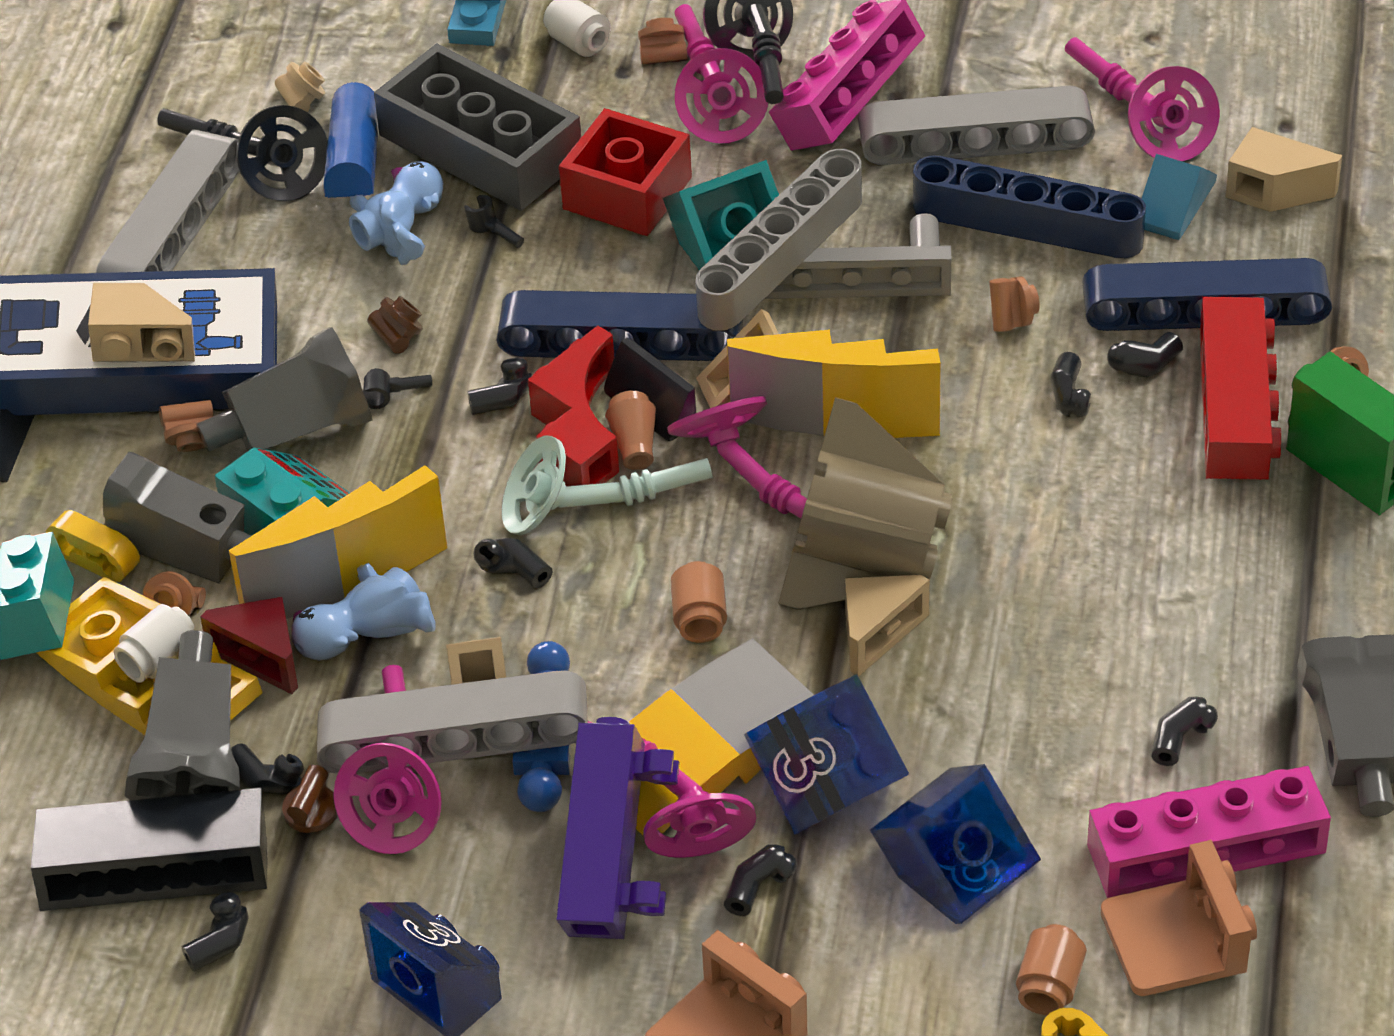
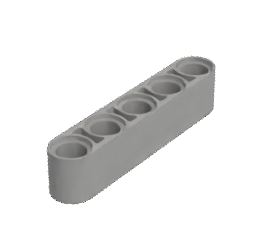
[858,86,1095,165]
[96,130,239,273]
[695,149,862,330]
[317,671,588,774]

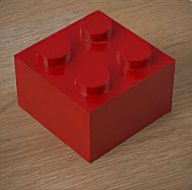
[559,108,692,237]

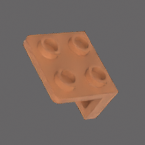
[1101,840,1257,996]
[645,930,808,1036]

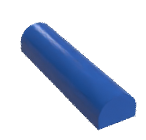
[324,82,378,198]

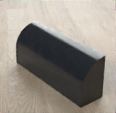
[31,788,268,911]

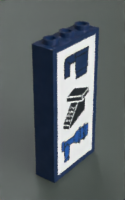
[0,268,278,415]

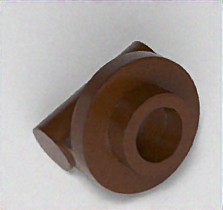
[367,296,423,354]
[282,765,337,833]

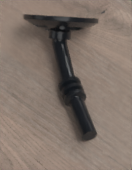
[703,0,793,104]
[157,105,328,201]

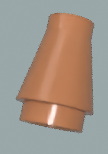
[605,391,656,470]

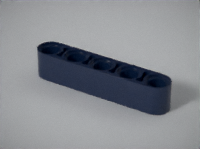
[913,155,1146,259]
[1082,258,1332,331]
[496,290,743,361]

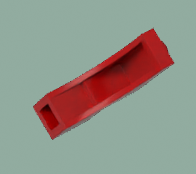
[528,325,619,486]

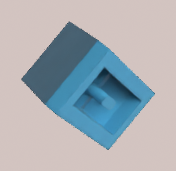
[1141,154,1217,240]

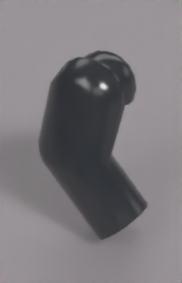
[1107,332,1183,377]
[1050,352,1091,418]
[467,357,532,415]
[473,538,553,588]
[1151,696,1218,766]
[231,743,304,794]
[724,844,797,916]
[181,892,249,972]

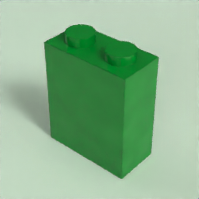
[1286,351,1394,516]

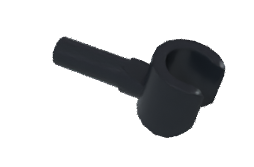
[464,195,524,248]
[363,368,433,409]

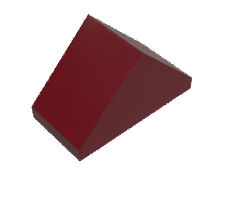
[200,597,298,695]

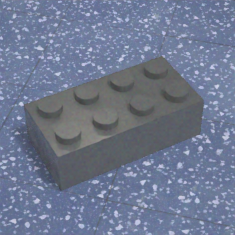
[374,43,581,211]

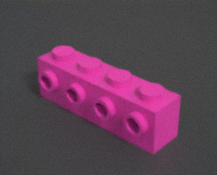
[769,0,926,151]
[1087,766,1331,898]

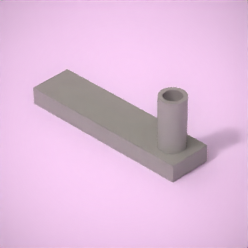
[765,213,952,299]

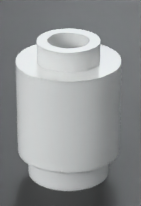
[544,0,610,57]
[113,604,195,682]

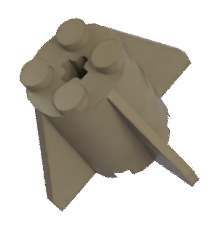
[778,397,953,609]

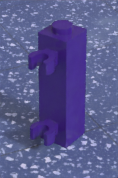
[556,717,680,939]

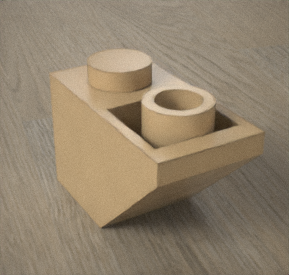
[1226,127,1342,212]
[88,283,195,362]

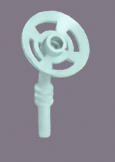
[502,435,713,535]

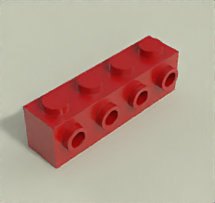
[1200,297,1281,480]

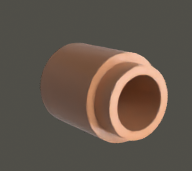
[671,561,727,643]
[1016,924,1087,1016]

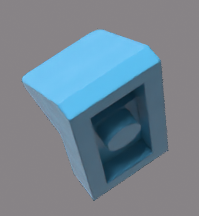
[447,0,506,46]

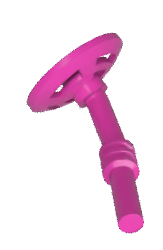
[674,4,768,143]
[1064,37,1220,161]
[667,396,807,519]
[334,665,441,854]
[588,721,756,858]

